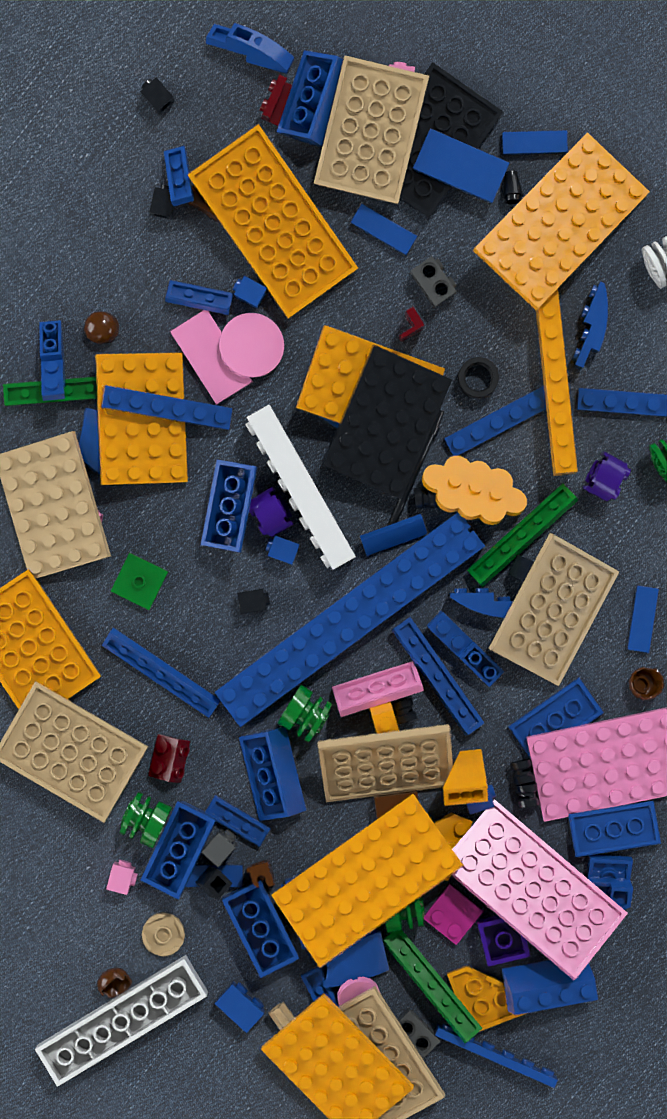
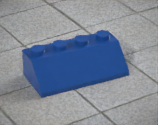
[277,50,343,147]
[201,460,257,553]
[239,727,306,821]
[141,801,216,900]
[222,880,300,978]
[502,960,598,1015]

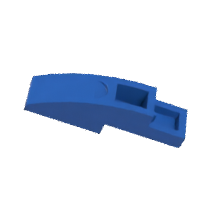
[206,23,294,74]
[572,281,608,370]
[39,320,66,401]
[449,588,513,618]
[426,611,504,687]

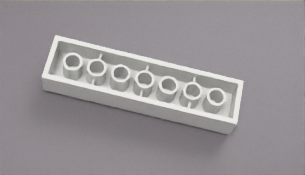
[246,405,356,569]
[35,955,208,1087]

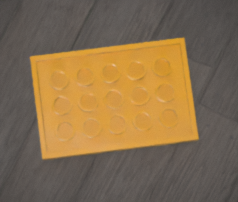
[296,325,445,423]
[95,353,188,485]
[0,569,102,709]
[261,993,414,1119]

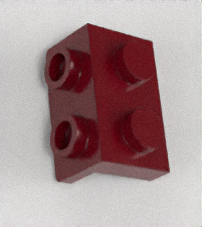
[259,74,292,126]
[148,734,190,783]

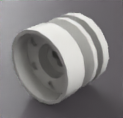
[642,236,667,289]

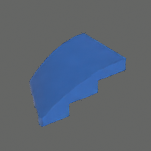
[77,408,100,474]
[586,855,633,910]
[322,929,389,988]

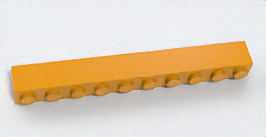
[536,289,577,476]

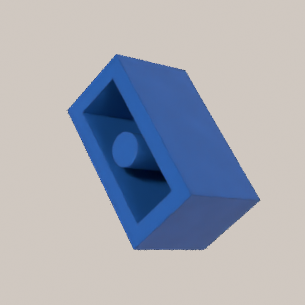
[215,981,265,1033]

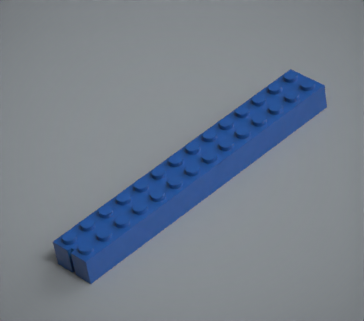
[215,512,485,727]

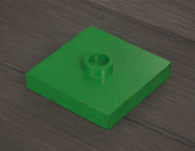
[111,553,169,610]

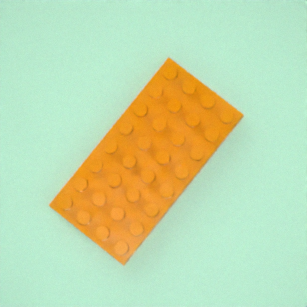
[187,124,358,318]
[473,132,650,311]
[271,794,464,968]

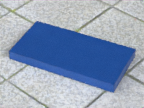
[413,129,509,204]
[508,677,604,759]
[568,801,661,857]

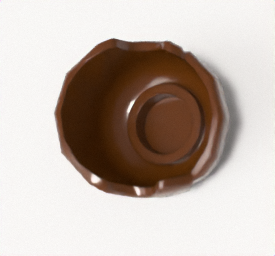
[84,311,119,344]
[628,667,664,700]
[97,968,132,998]

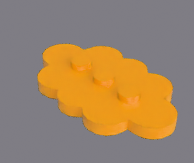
[422,456,527,525]

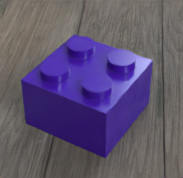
[476,915,530,966]

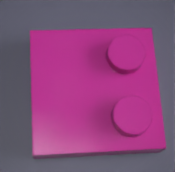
[424,883,483,945]

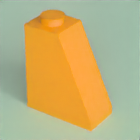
[370,702,399,734]
[443,749,488,806]

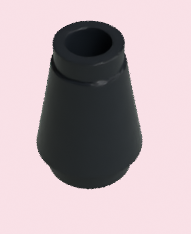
[502,171,524,204]

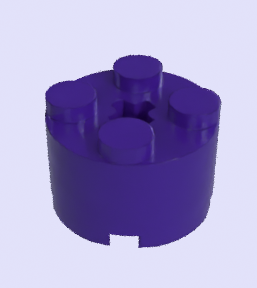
[583,451,631,502]
[249,486,295,537]

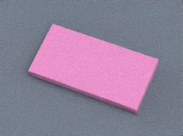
[170,310,253,405]
[332,661,424,717]

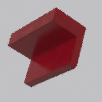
[399,307,425,342]

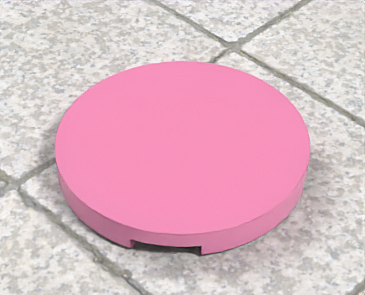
[219,313,284,378]

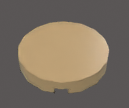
[142,912,185,956]

